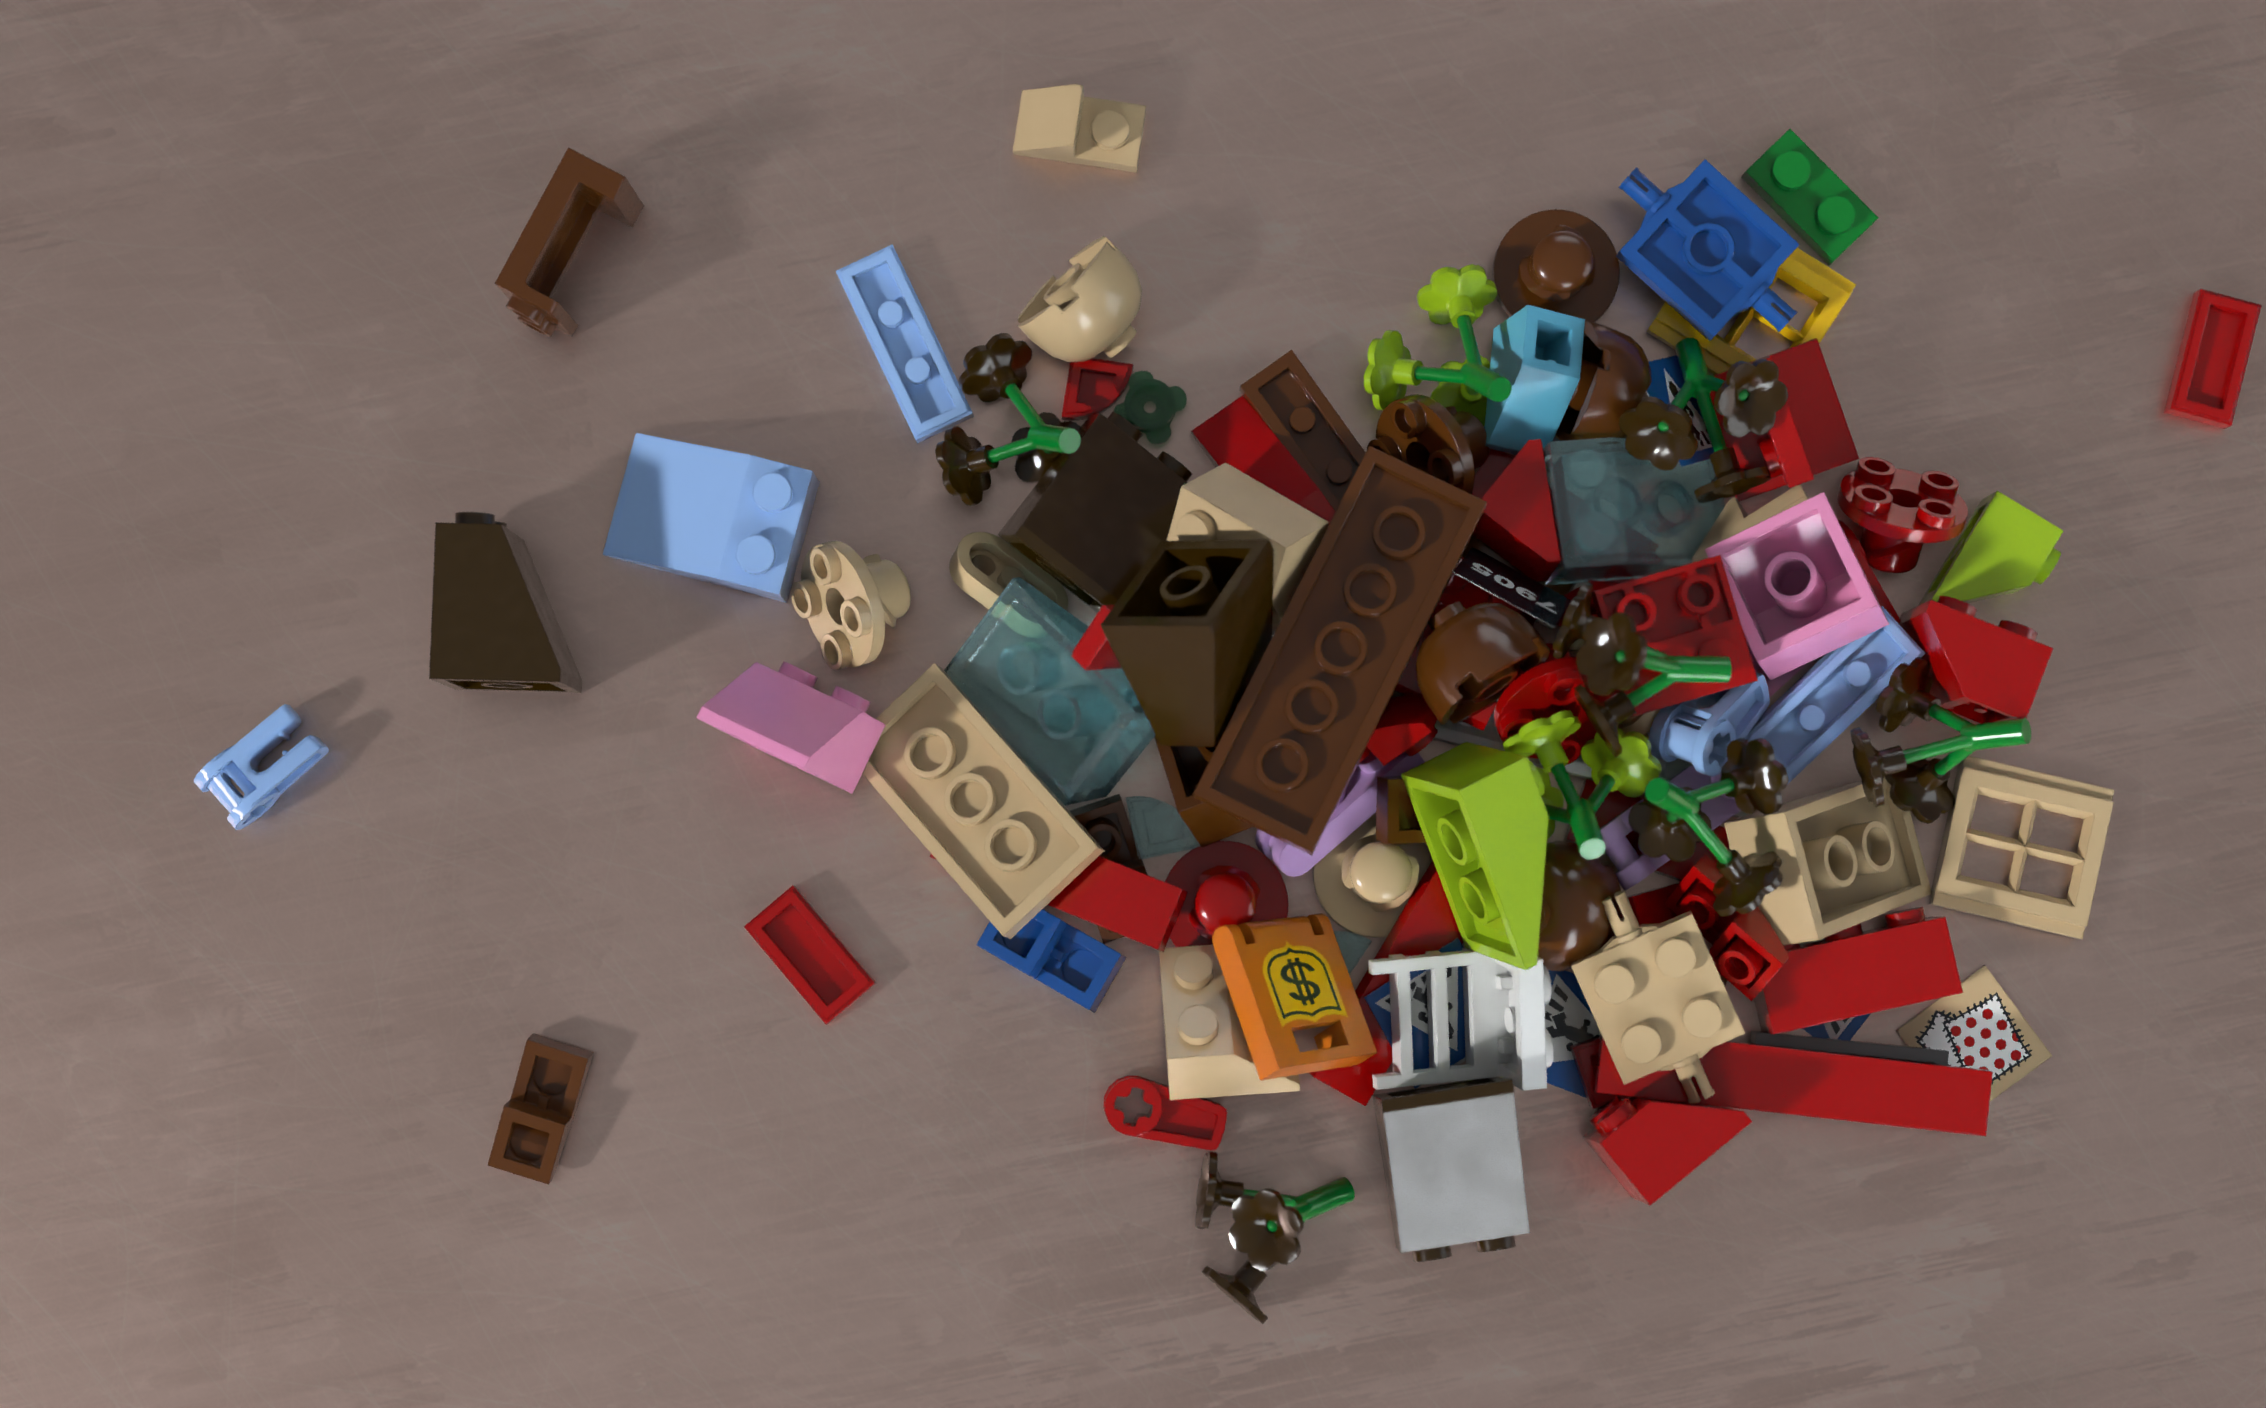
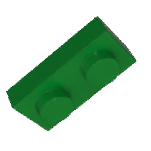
[1741,129,1879,266]

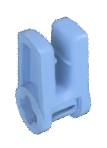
[1649,672,1770,777]
[194,704,329,830]

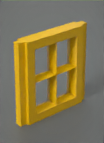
[1646,247,1856,375]

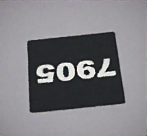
[1453,547,1571,627]

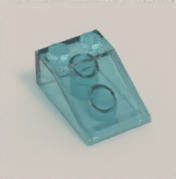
[1543,437,1725,585]
[944,577,1155,806]

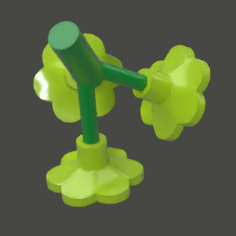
[1364,264,1511,426]
[1503,710,1662,859]

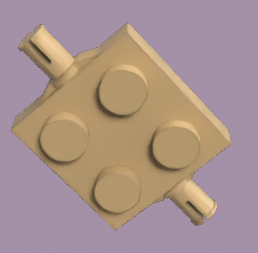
[1570,890,1746,1104]

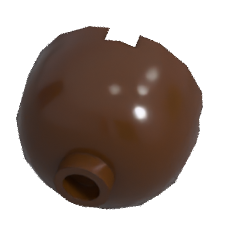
[1552,320,1652,452]
[1415,601,1551,725]
[1538,841,1623,971]

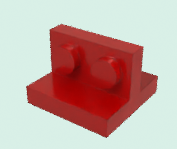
[1709,338,1859,502]

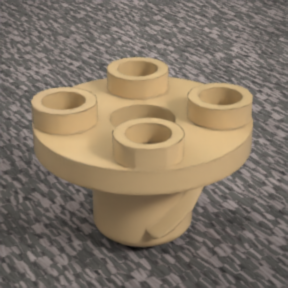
[791,541,911,670]
[1313,813,1433,938]

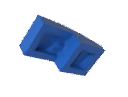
[976,909,1127,1013]

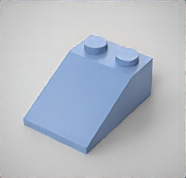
[603,433,820,603]

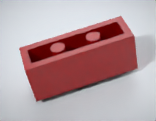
[1754,907,1963,1035]

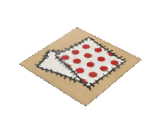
[1896,965,2052,1102]

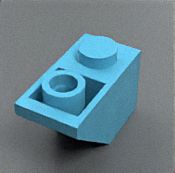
[1484,305,1585,458]

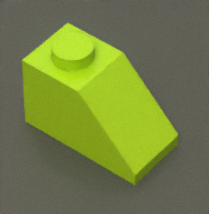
[1918,491,2063,606]

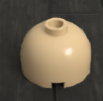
[1017,236,1142,362]

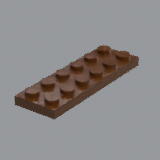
[1193,446,1487,855]

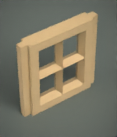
[1930,756,2115,939]

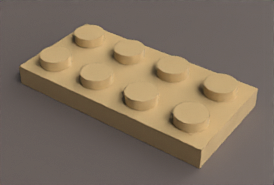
[862,663,1104,939]

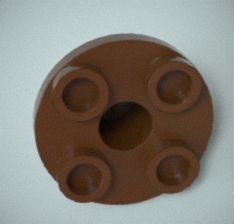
[1492,209,1620,323]
[1367,394,1489,494]

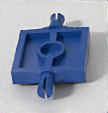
[1616,159,1799,341]

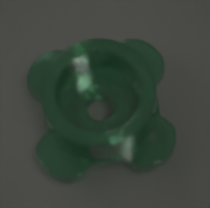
[1113,371,1187,444]

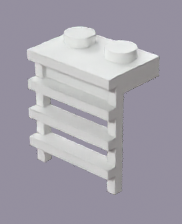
[1368,948,1554,1091]

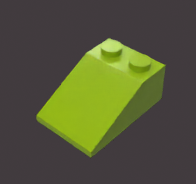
[1401,742,1549,970]

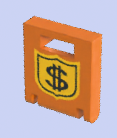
[1212,913,1377,1081]

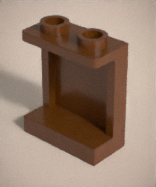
[495,147,644,337]

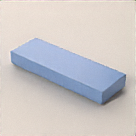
[836,244,974,443]
[1745,606,1925,784]

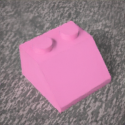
[1705,492,1889,680]
[696,661,886,794]

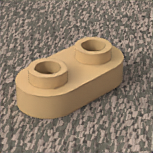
[949,532,1068,637]

